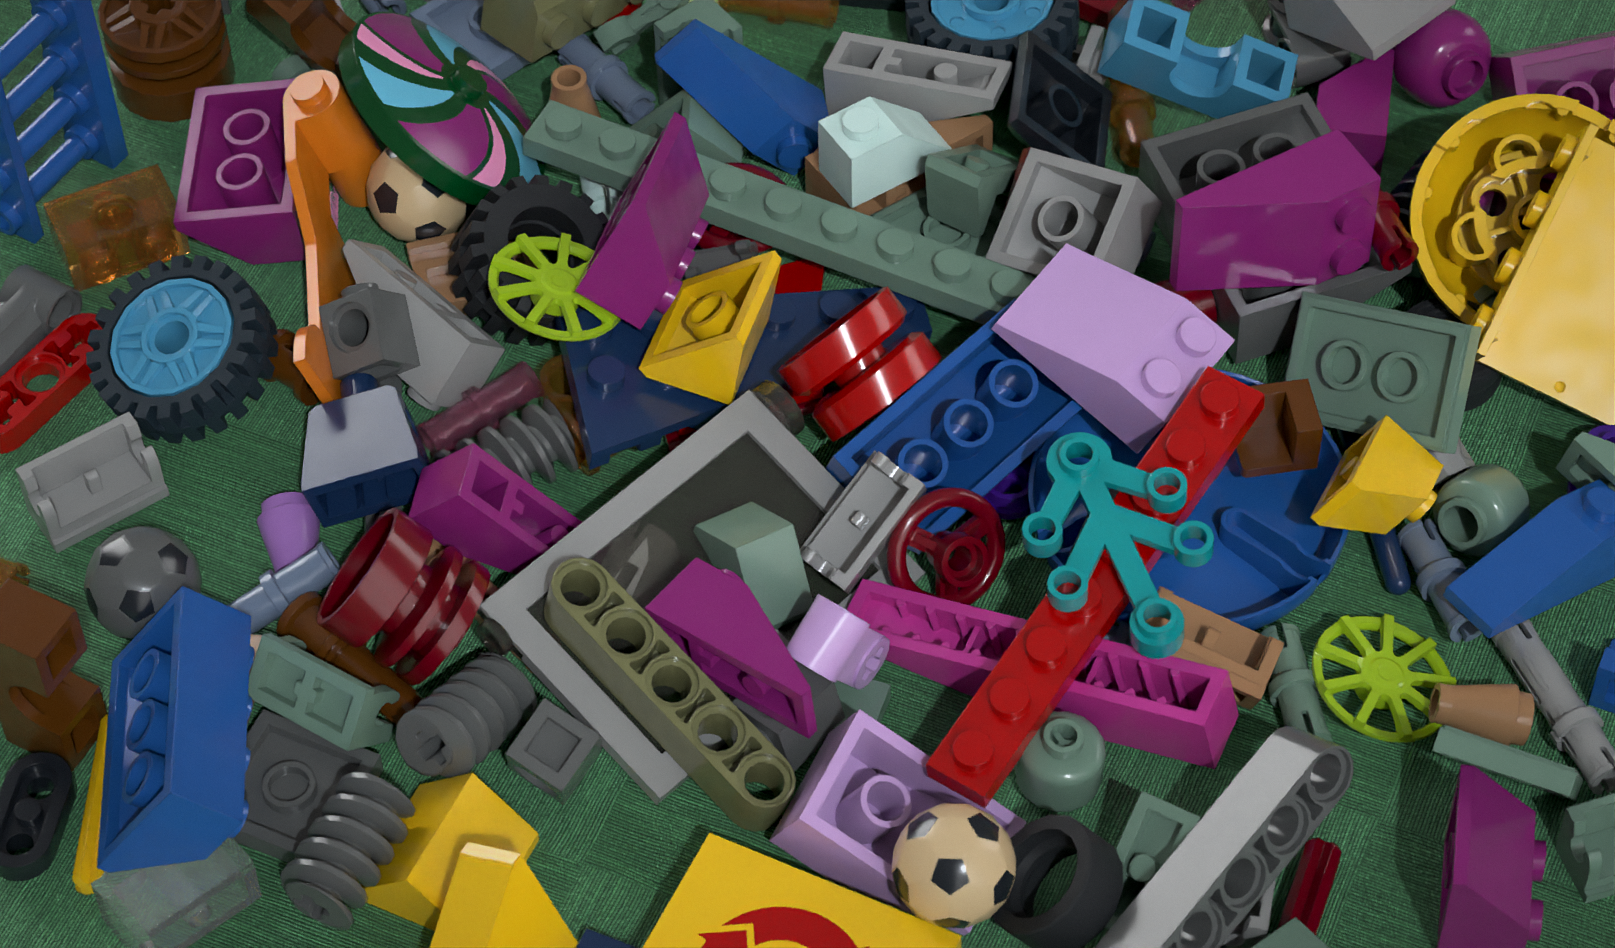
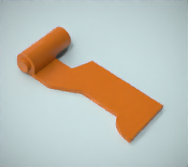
[283,70,383,404]

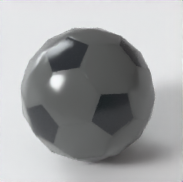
[83,526,202,641]

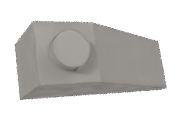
[823,31,1012,122]
[342,239,506,411]

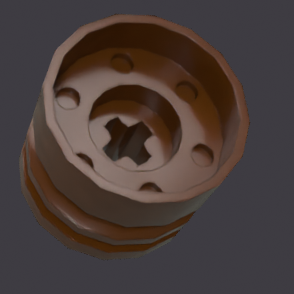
[98,0,236,122]

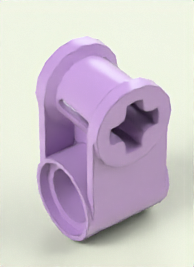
[786,594,890,690]

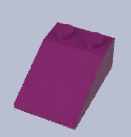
[1169,128,1381,291]

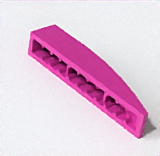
[847,578,1239,769]

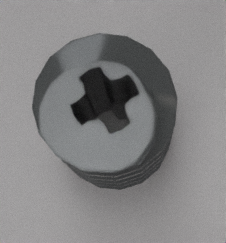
[434,398,579,486]
[395,652,537,778]
[280,772,416,931]

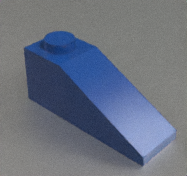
[654,19,829,176]
[1443,479,1615,639]

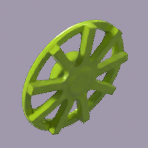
[488,233,621,342]
[1312,614,1457,743]

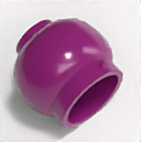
[1392,8,1492,108]

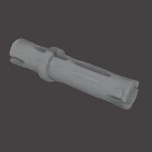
[1492,619,1615,795]

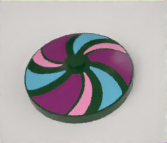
[338,12,546,206]

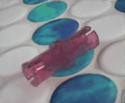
[417,361,543,457]

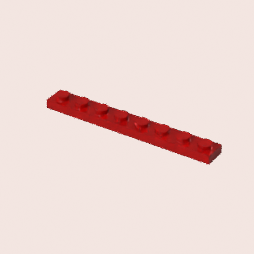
[926,366,1265,808]

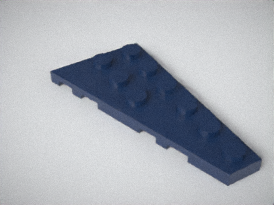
[555,287,933,470]

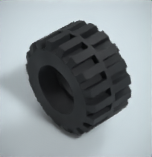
[448,175,608,346]

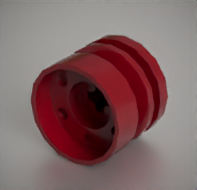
[316,507,491,686]

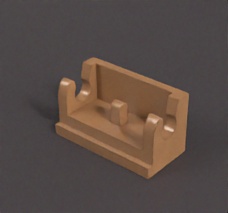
[1145,586,1284,710]

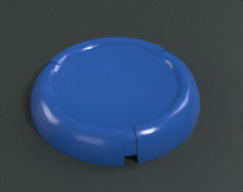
[1028,369,1349,631]

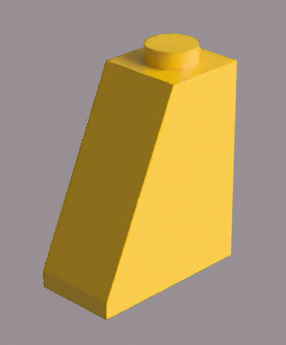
[430,842,578,948]

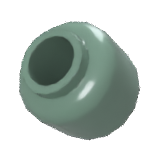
[1433,464,1531,556]
[1015,711,1106,812]

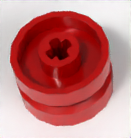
[777,286,942,442]

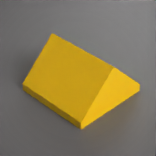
[639,250,782,405]
[361,772,539,931]

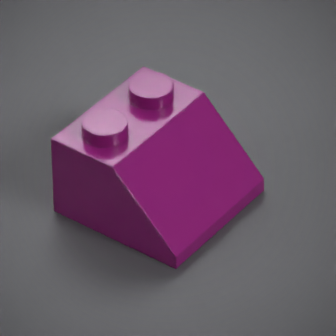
[1436,764,1547,948]

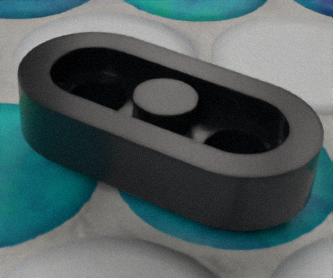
[0,752,77,881]

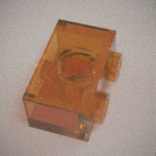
[43,164,190,291]

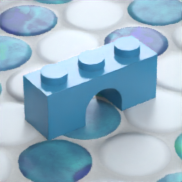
[1097,0,1298,119]

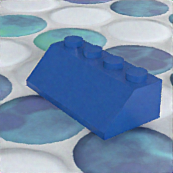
[825,298,1083,554]
[97,586,255,873]

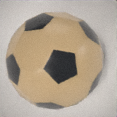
[366,147,472,242]
[891,803,1016,928]

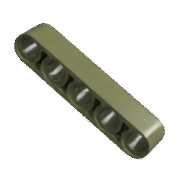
[544,557,796,832]

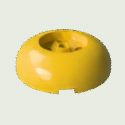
[1409,94,1615,325]

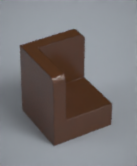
[1234,378,1323,478]

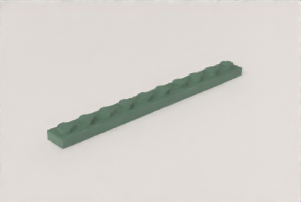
[523,100,1036,325]

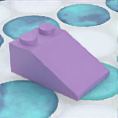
[991,243,1235,454]
[769,709,1026,936]

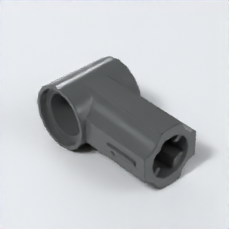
[0,264,82,377]

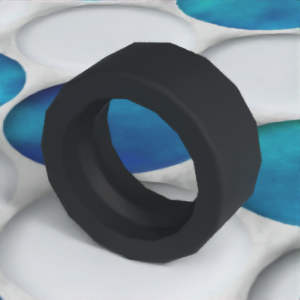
[992,815,1123,948]

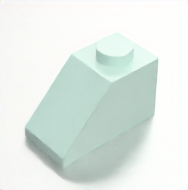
[818,96,952,208]

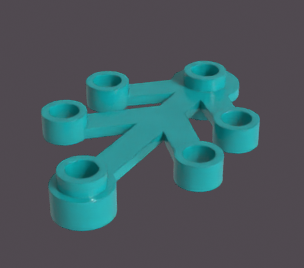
[1022,432,1214,659]

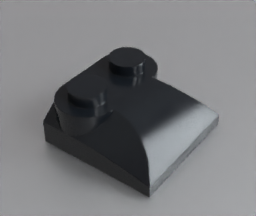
[1007,30,1113,168]

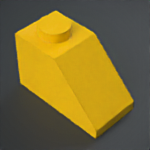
[1310,415,1444,535]

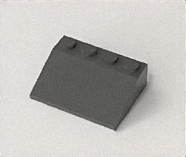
[1139,92,1412,364]

